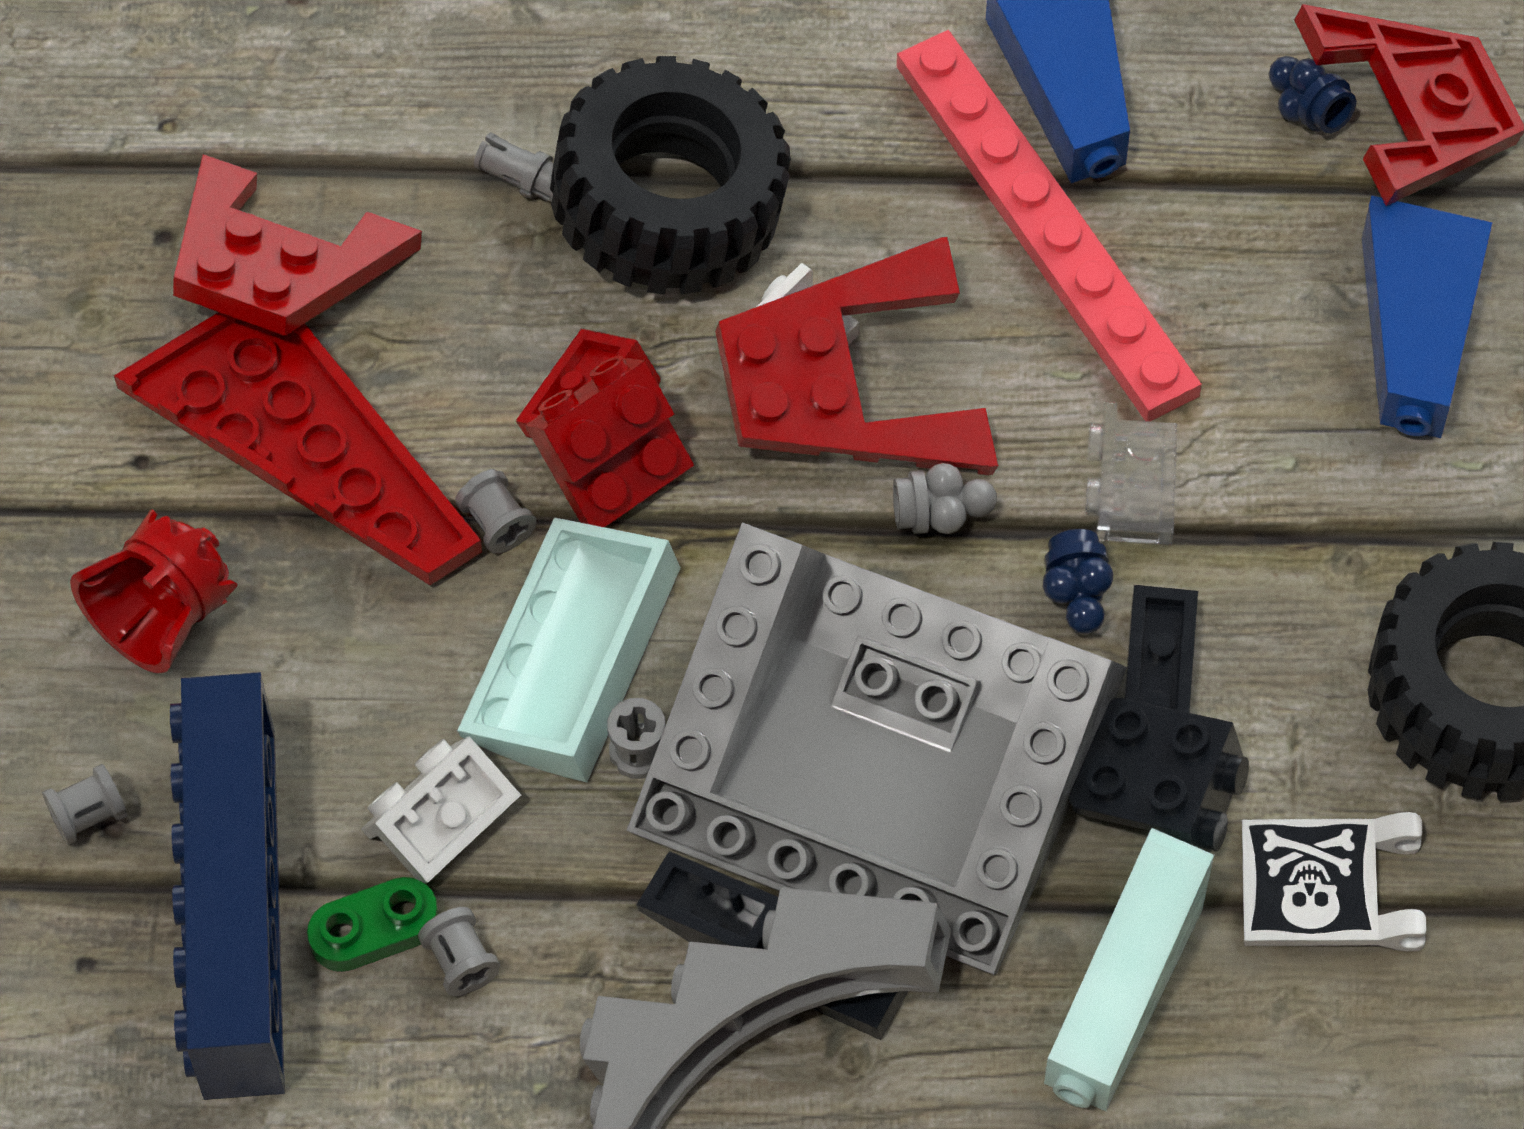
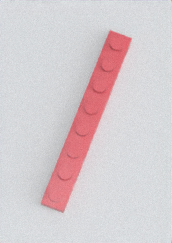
[897,29,1202,423]

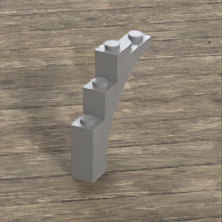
[580,887,951,1129]

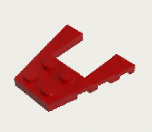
[715,237,998,475]

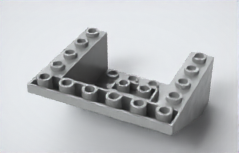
[626,522,1127,975]

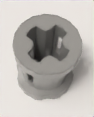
[455,469,537,553]
[607,698,666,779]
[42,764,128,845]
[418,907,500,996]

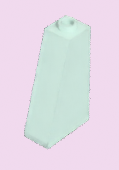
[1044,828,1214,1111]

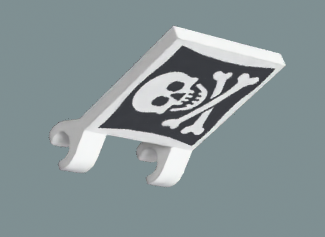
[1242,812,1426,951]

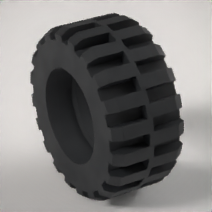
[550,56,791,295]
[1367,542,1524,801]

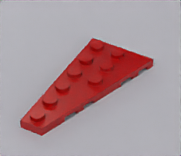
[114,312,482,585]

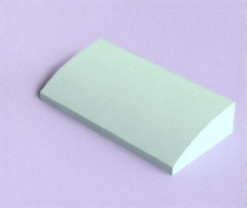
[457,517,681,783]

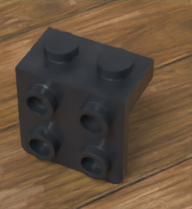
[1069,698,1249,853]

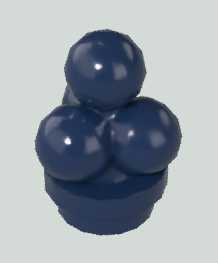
[1268,56,1357,134]
[1042,529,1114,635]

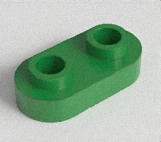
[307,877,438,972]

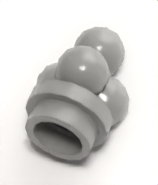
[893,463,997,534]

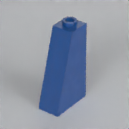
[985,0,1130,183]
[1362,195,1493,438]

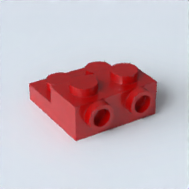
[525,356,694,527]

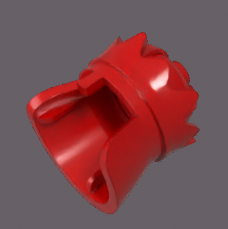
[70,509,238,674]

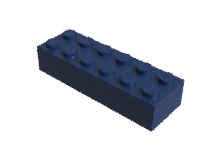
[170,672,285,1100]

